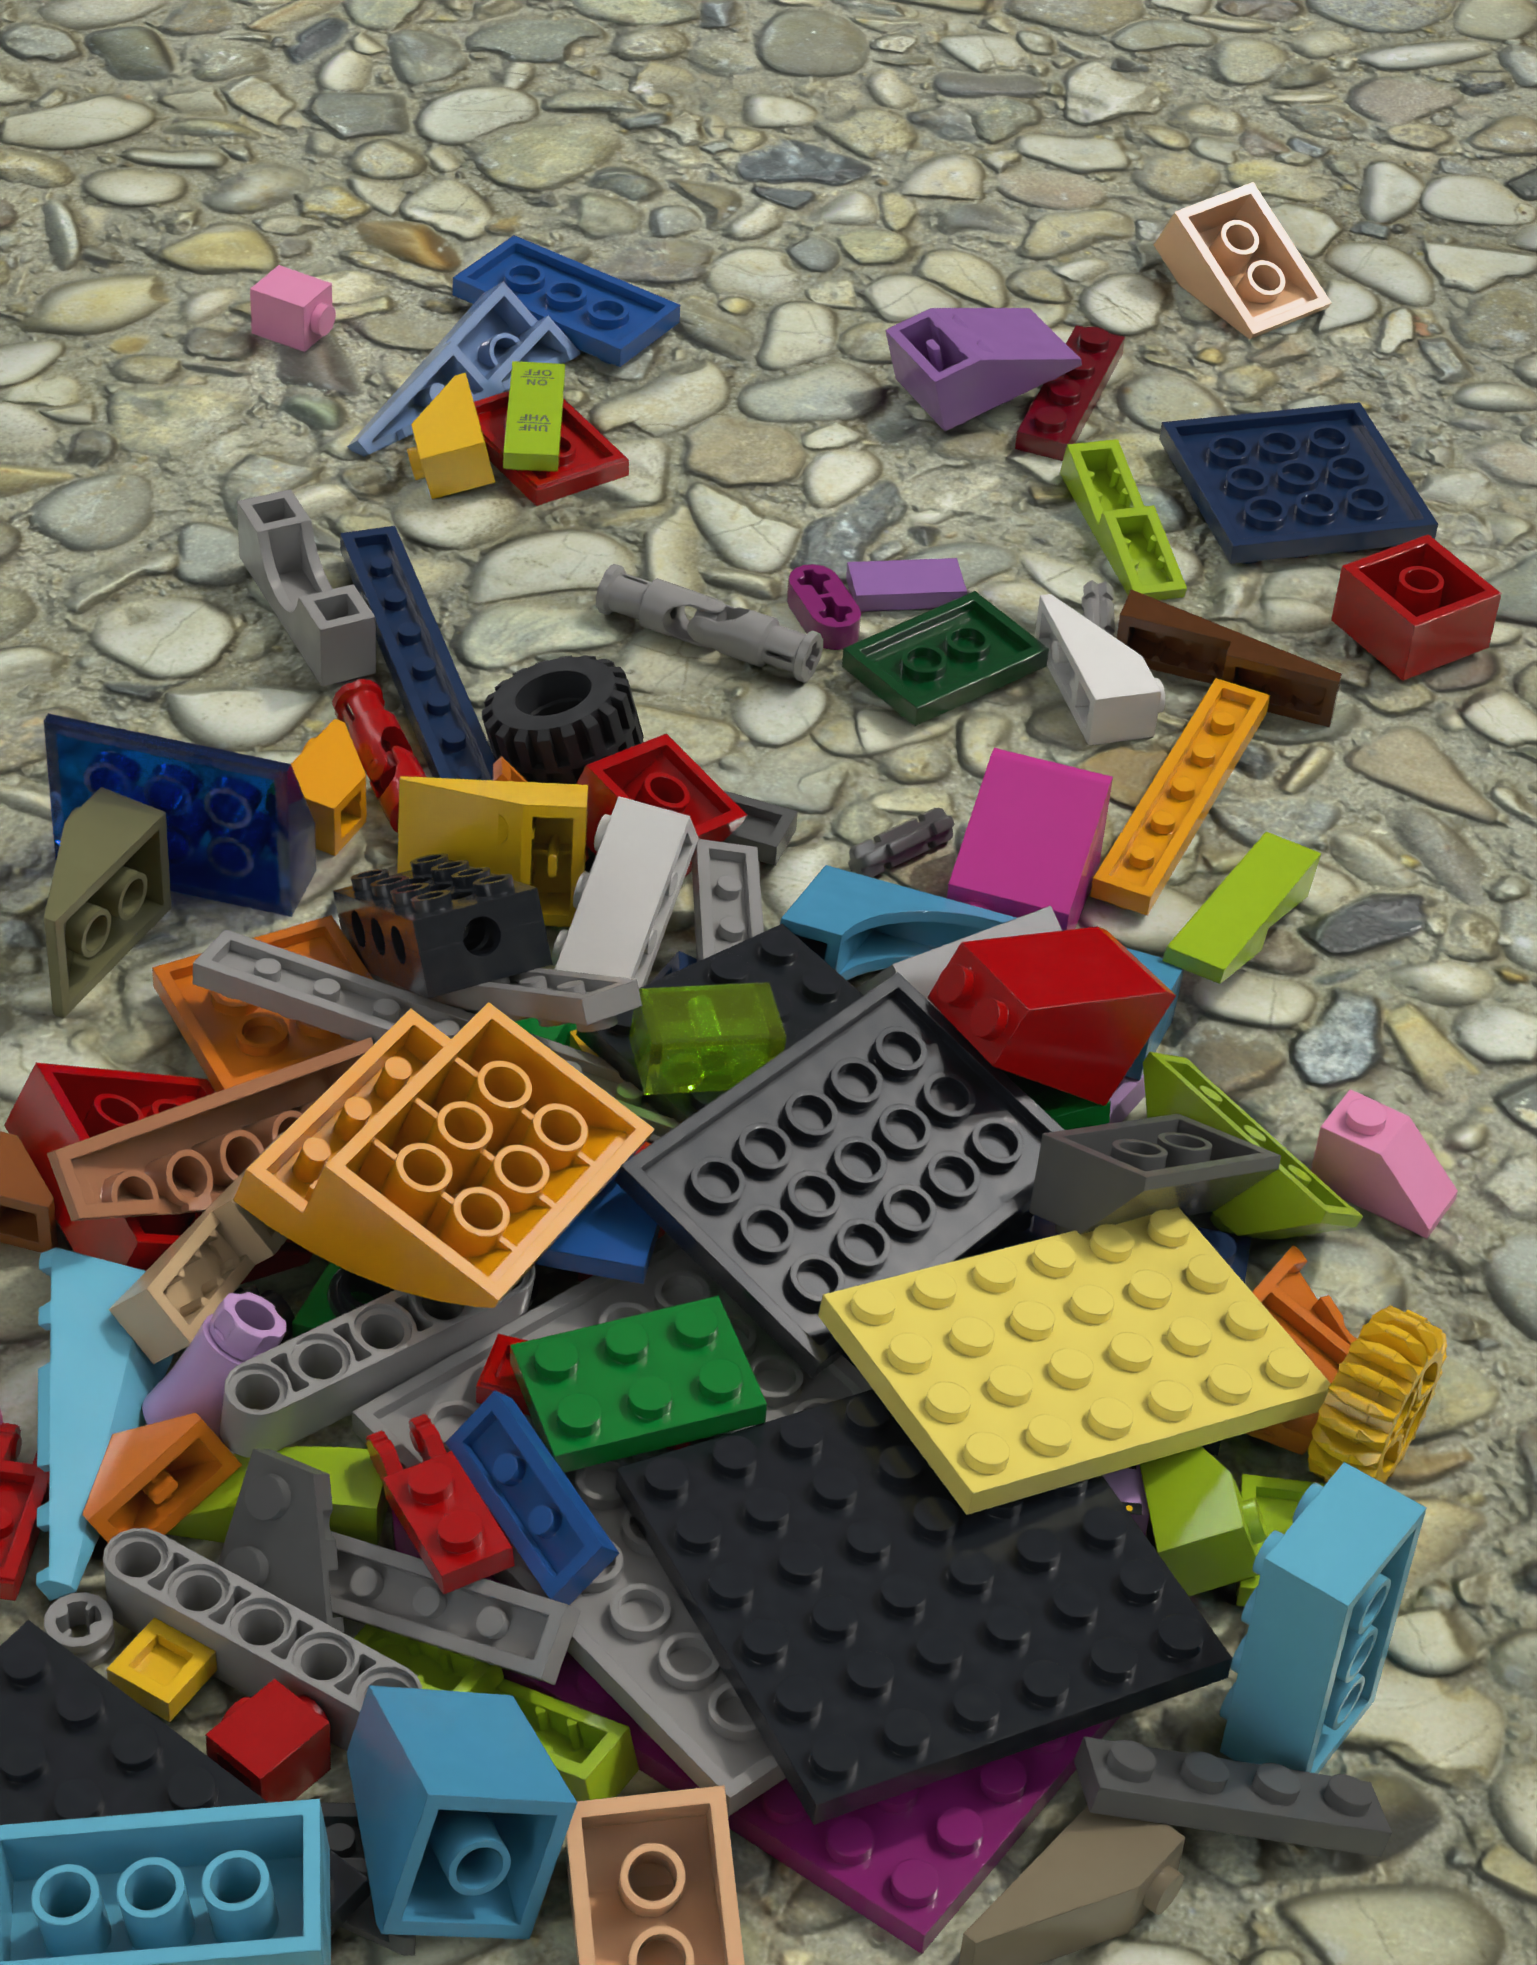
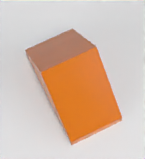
[82,1413,242,1543]

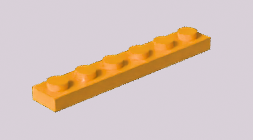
[1090,678,1270,916]

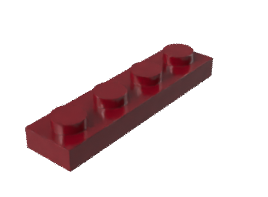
[1015,325,1125,461]

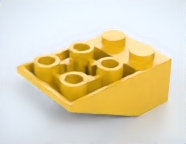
[397,776,588,927]

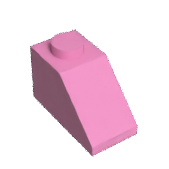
[1311,1089,1458,1239]

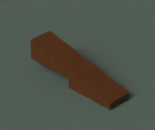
[1116,589,1342,727]

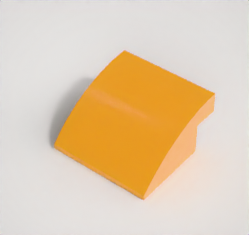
[233,1002,655,1308]

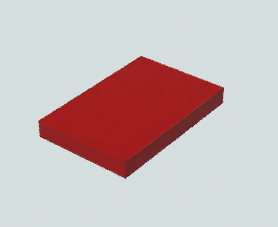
[474,391,629,506]

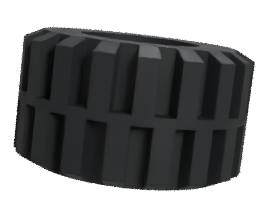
[482,655,644,784]

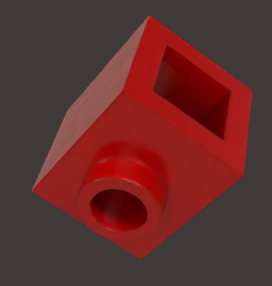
[205,1678,331,1802]

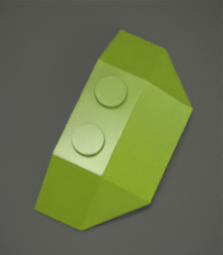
[1143,1052,1363,1240]

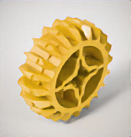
[1308,1305,1447,1484]

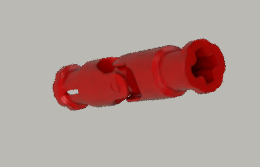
[332,679,426,833]

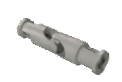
[596,564,824,683]

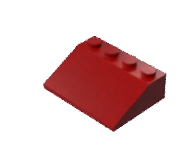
[4,1062,313,1285]

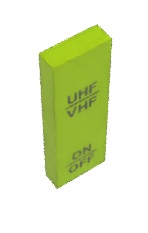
[503,361,566,472]

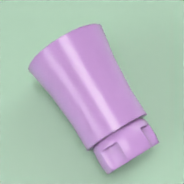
[142,1292,286,1451]

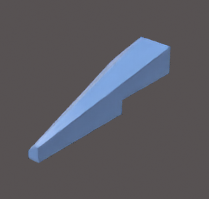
[347,281,581,457]

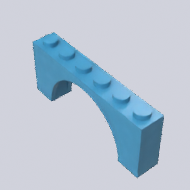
[780,865,1184,1080]

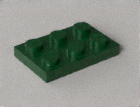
[842,591,1049,726]

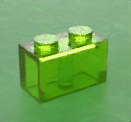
[629,982,787,1095]

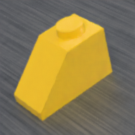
[407,373,495,499]

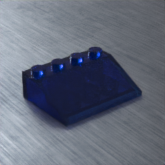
[43,713,316,917]

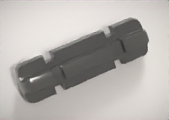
[848,808,955,878]

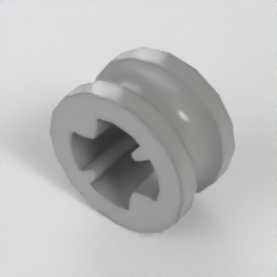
[44,1592,115,1668]

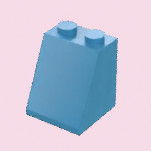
[347,1685,577,1939]

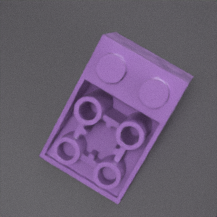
[885,308,1082,431]

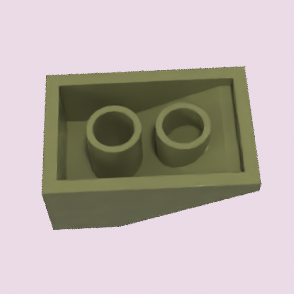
[44,787,172,1019]

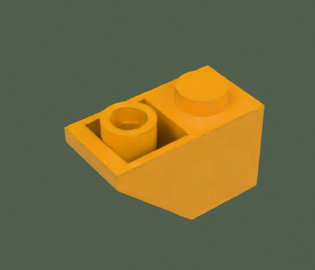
[267,719,367,856]

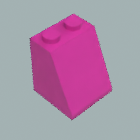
[947,748,1113,930]

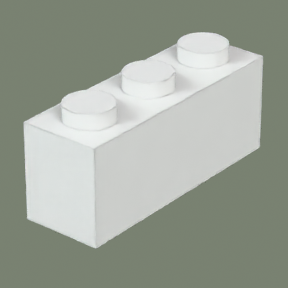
[552,796,699,988]

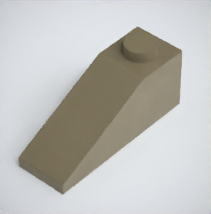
[958,1805,1186,1965]

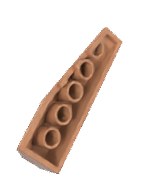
[47,1037,374,1221]

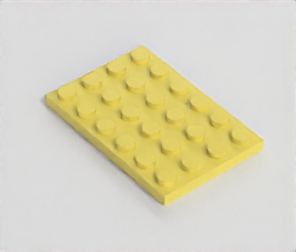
[818,1207,1331,1515]

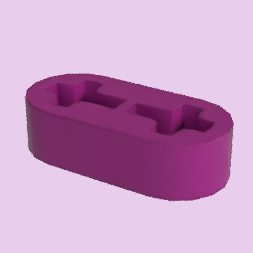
[787,564,861,650]

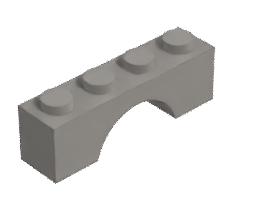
[237,489,376,686]

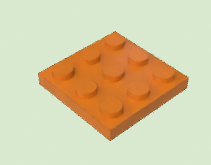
[152,915,374,1092]

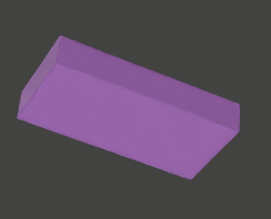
[846,558,967,612]

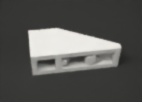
[1034,594,1165,746]

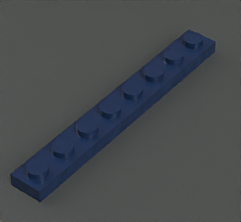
[340,526,496,781]

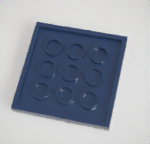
[1159,402,1438,564]

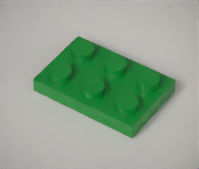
[510,1295,767,1473]

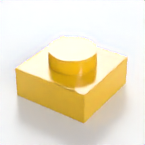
[106,1617,217,1722]

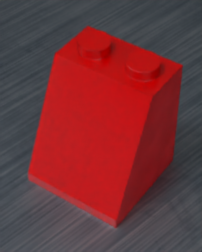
[927,926,1176,1106]

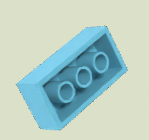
[1219,1462,1426,1774]
[0,1799,331,1965]

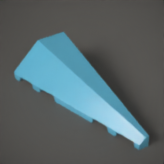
[36,1247,174,1601]

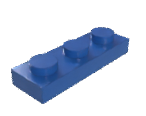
[445,1391,620,1605]

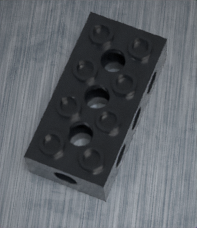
[333,853,553,998]

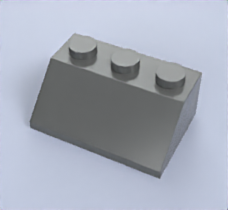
[1029,1114,1281,1234]

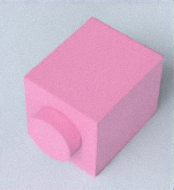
[250,265,336,352]

